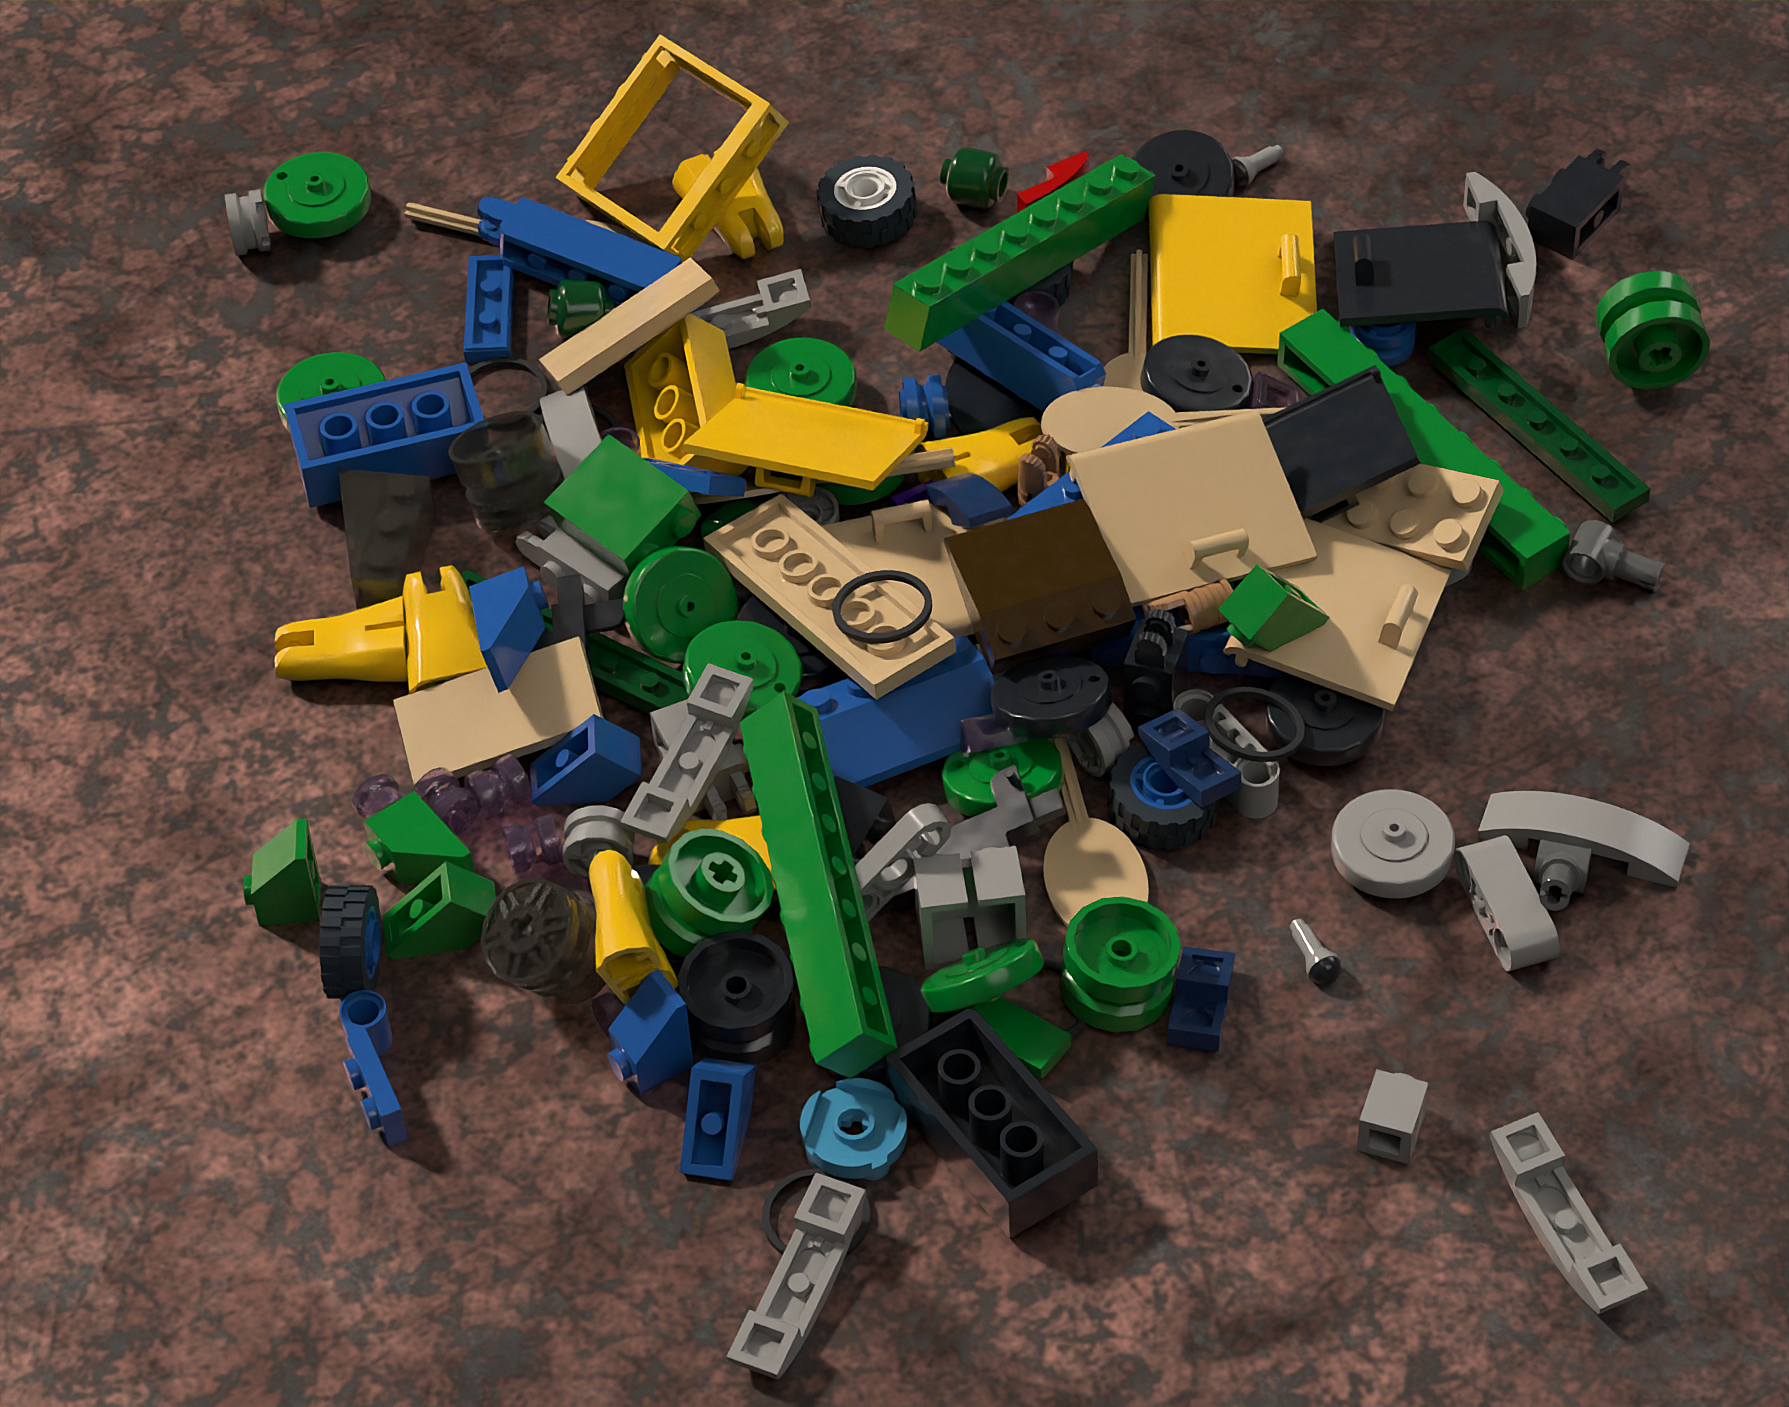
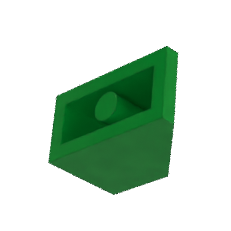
[1218,564,1330,651]
[364,791,475,885]
[243,818,321,925]
[382,861,499,959]

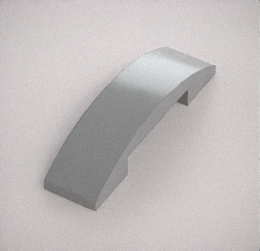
[1463,172,1536,329]
[634,269,811,354]
[540,385,602,479]
[620,663,754,843]
[1477,791,1690,888]
[1490,1112,1648,1314]
[726,1173,866,1379]

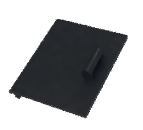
[1333,221,1509,329]
[1262,365,1421,523]

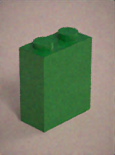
[544,434,702,578]

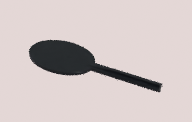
[945,248,1040,436]

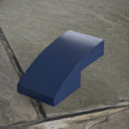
[925,472,1014,528]
[1138,708,1241,808]
[1167,946,1235,1052]

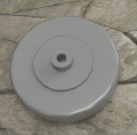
[1331,789,1455,898]

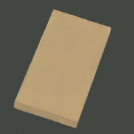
[539,258,720,395]
[393,636,604,791]

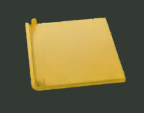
[1148,194,1317,354]
[682,383,929,497]

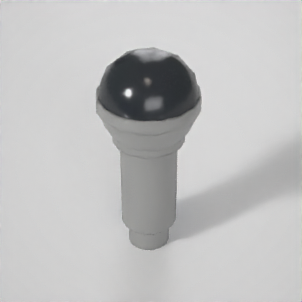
[1232,145,1284,187]
[1290,919,1342,985]

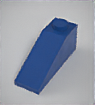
[469,566,549,693]

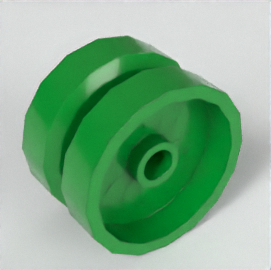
[1595,271,1710,390]
[644,828,774,958]
[1059,896,1181,1032]

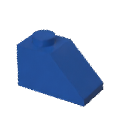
[530,714,642,806]
[607,969,694,1095]
[679,1057,757,1181]

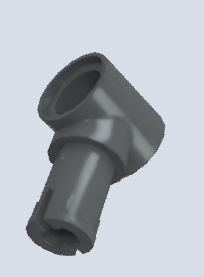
[1562,520,1665,592]
[1533,839,1592,911]

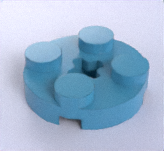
[800,1078,908,1180]

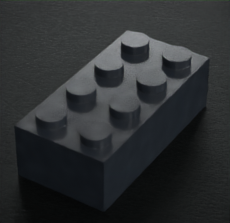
[885,1006,1098,1239]

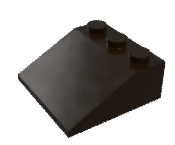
[943,498,1136,675]

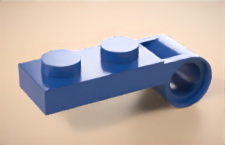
[339,990,408,1147]

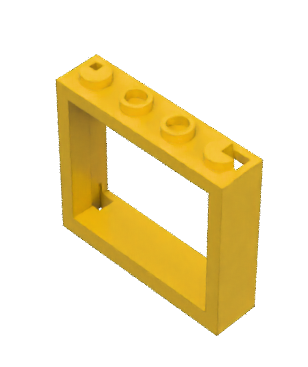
[555,35,789,263]

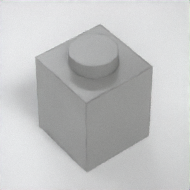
[1357,1069,1429,1164]

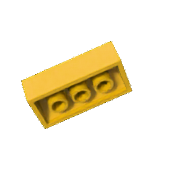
[624,313,748,493]

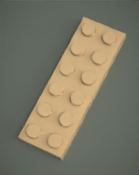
[703,494,956,700]

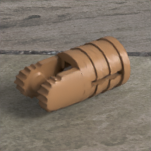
[1018,434,1061,509]
[1142,578,1233,636]

